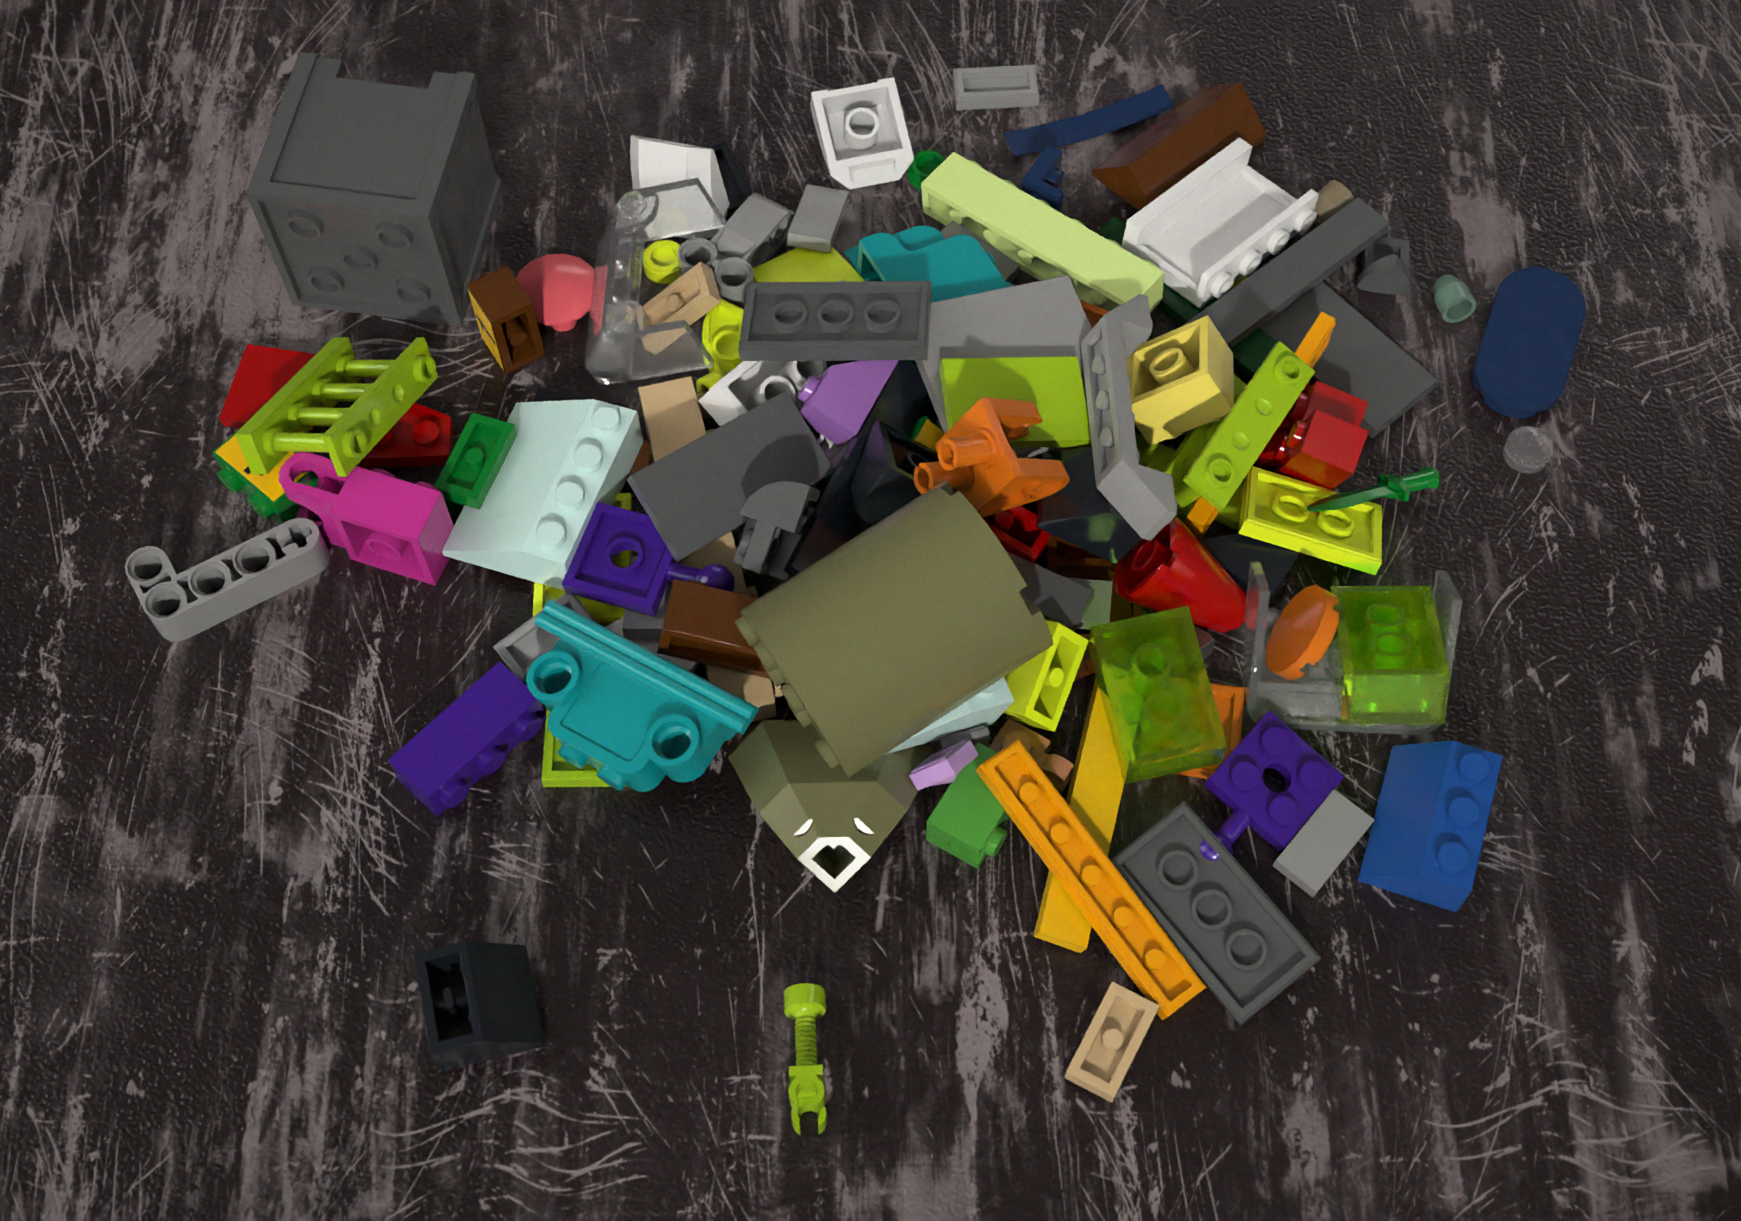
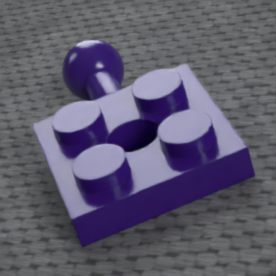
[562,502,735,617]
[1200,710,1344,861]

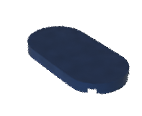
[1471,267,1586,418]

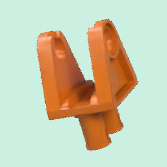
[913,397,1070,518]

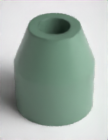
[1434,274,1477,323]

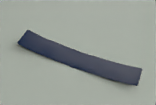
[1003,84,1174,156]

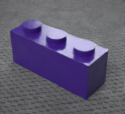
[388,661,546,817]

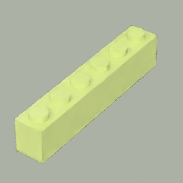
[921,152,1164,313]

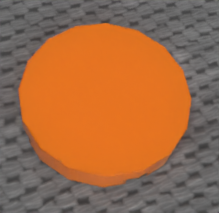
[1265,585,1339,680]

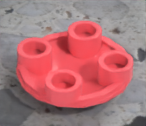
[516,253,600,332]

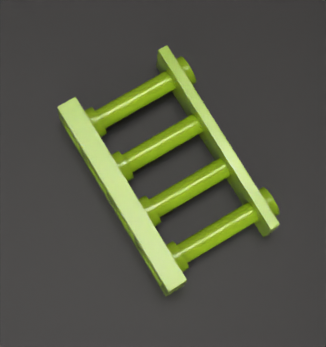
[235,337,438,477]
[1161,341,1315,524]

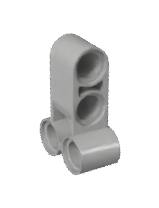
[678,193,795,309]

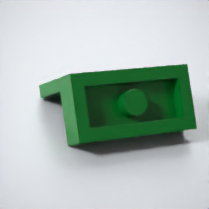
[434,412,518,517]

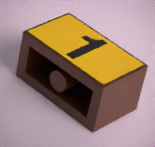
[466,265,545,374]

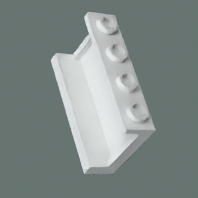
[1121,137,1319,309]

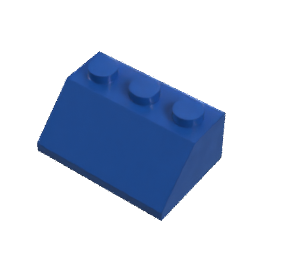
[1357,741,1503,912]

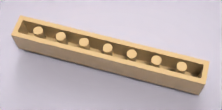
[638,376,783,722]

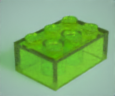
[1329,586,1450,725]
[1088,606,1228,784]

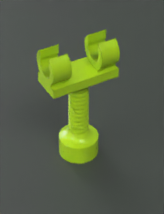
[784,983,827,1136]

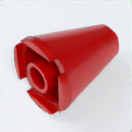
[1113,517,1249,633]

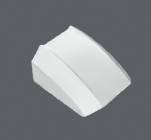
[810,77,914,189]
[630,135,729,239]

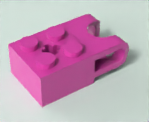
[279,452,454,586]

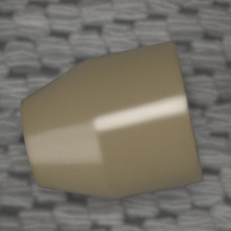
[1314,180,1354,226]

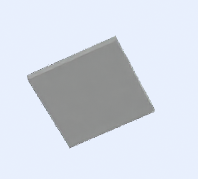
[915,275,1136,459]

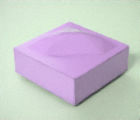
[909,739,978,791]

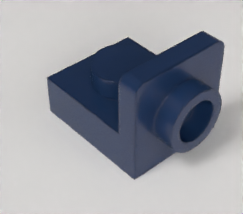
[1021,144,1064,213]

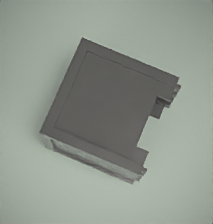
[246,52,504,327]

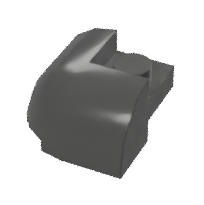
[733,480,820,581]

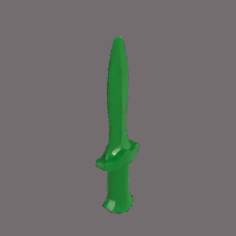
[1307,467,1440,512]

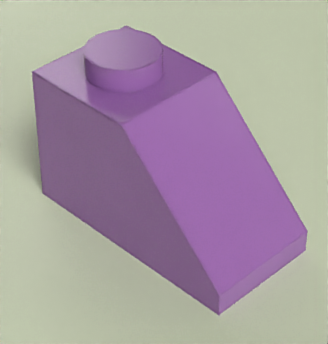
[797,360,898,447]

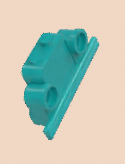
[844,225,1013,365]
[526,599,759,792]

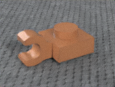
[989,718,1074,793]

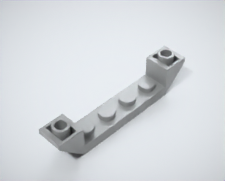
[1081,294,1177,541]

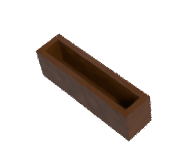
[657,579,771,679]

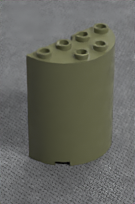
[734,481,1053,778]

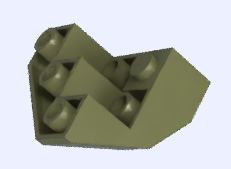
[728,719,938,893]

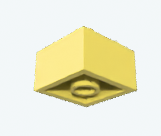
[1126,315,1234,446]

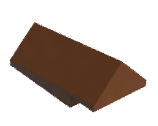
[1092,82,1266,211]

